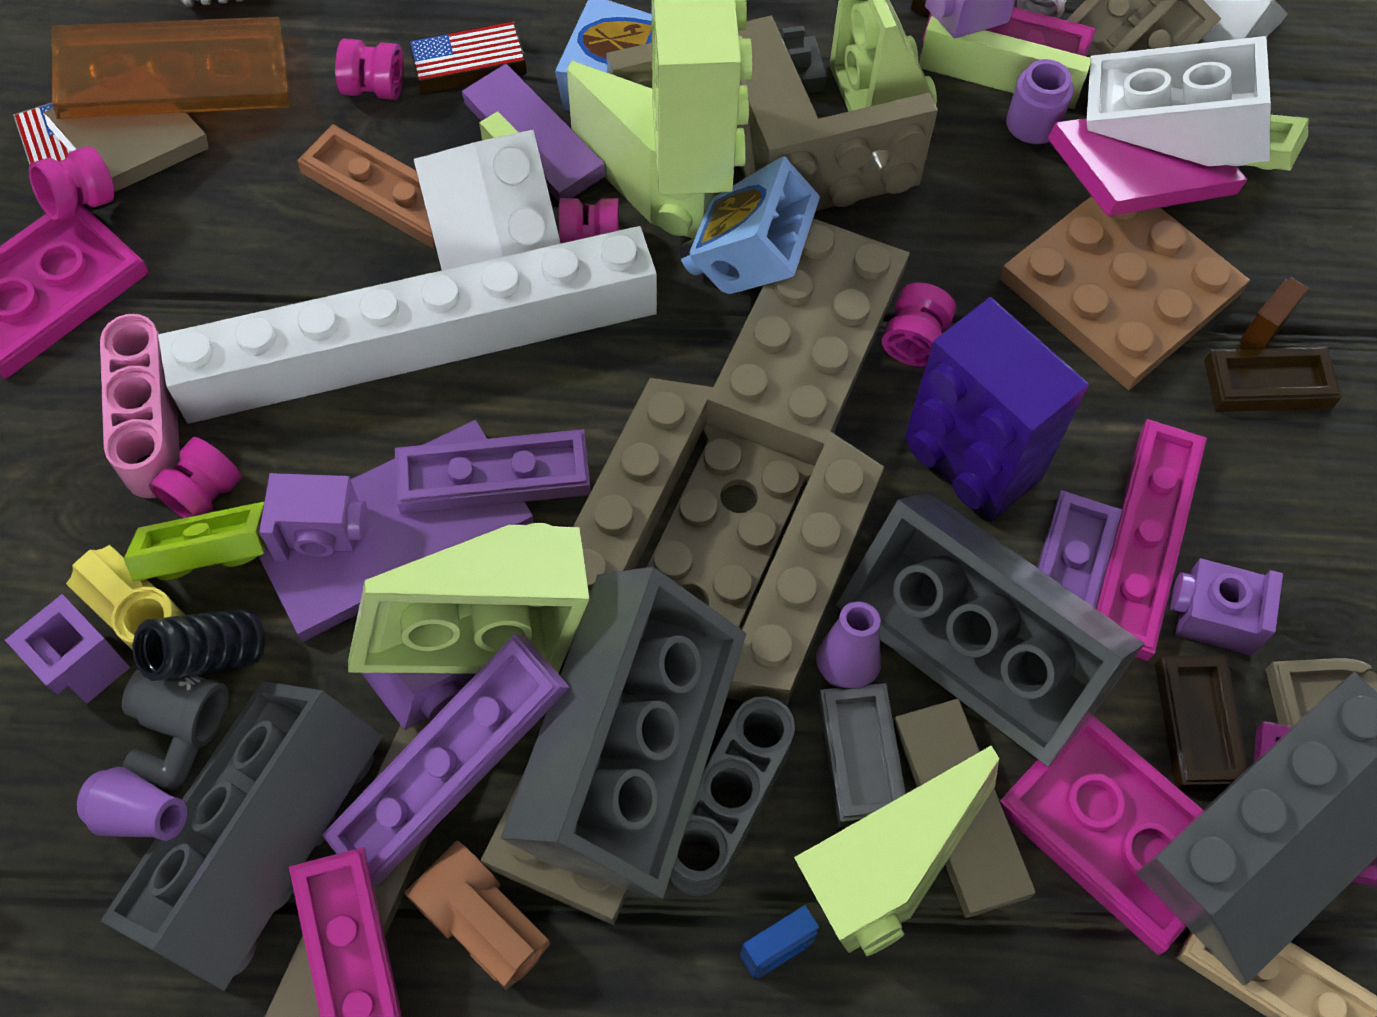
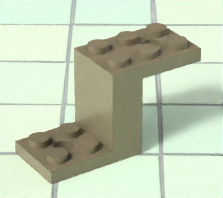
[606,15,938,211]

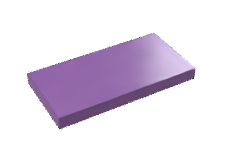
[258,420,534,642]

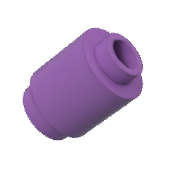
[1006,59,1074,144]

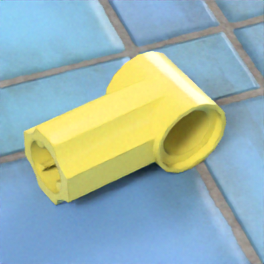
[66,545,185,650]

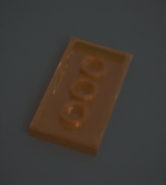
[52,17,290,119]

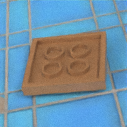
[999,196,1250,390]

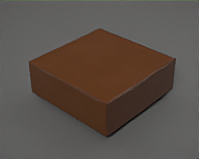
[1240,277,1309,349]

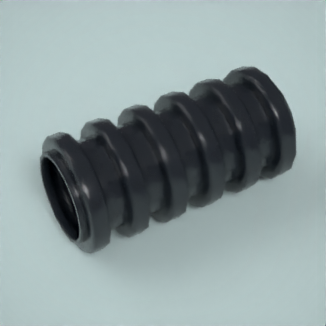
[132,609,265,681]

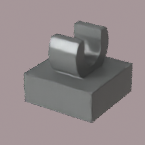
[781,26,827,94]

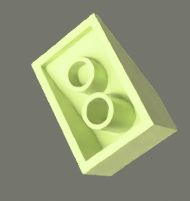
[829,0,937,112]
[567,61,722,239]
[348,523,589,674]
[794,746,999,956]

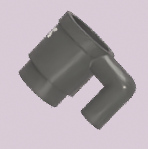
[122,669,229,791]

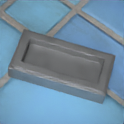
[818,683,906,827]

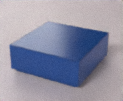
[740,905,819,979]

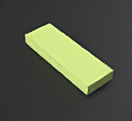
[919,16,1092,109]

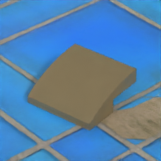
[1066,0,1221,58]

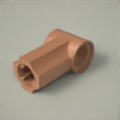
[404,841,550,990]

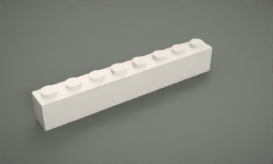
[158,226,657,424]

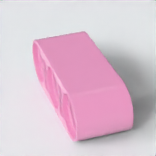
[100,314,180,498]

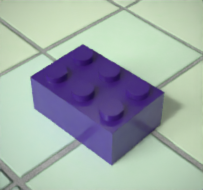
[904,297,1089,522]

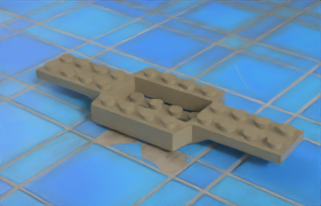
[481,218,910,925]

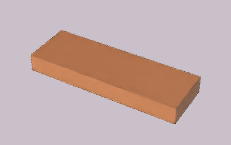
[297,124,436,250]

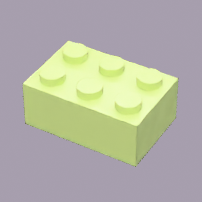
[652,0,752,195]

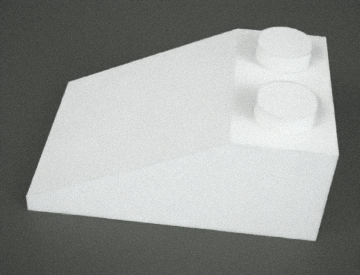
[1087,36,1271,166]

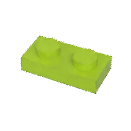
[124,501,266,582]

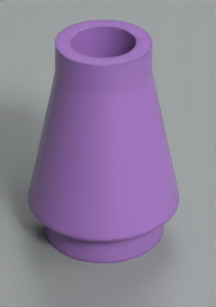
[816,602,881,689]
[77,767,187,841]

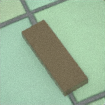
[893,699,1036,918]

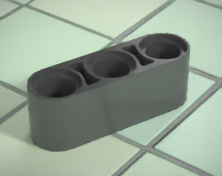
[670,696,795,896]

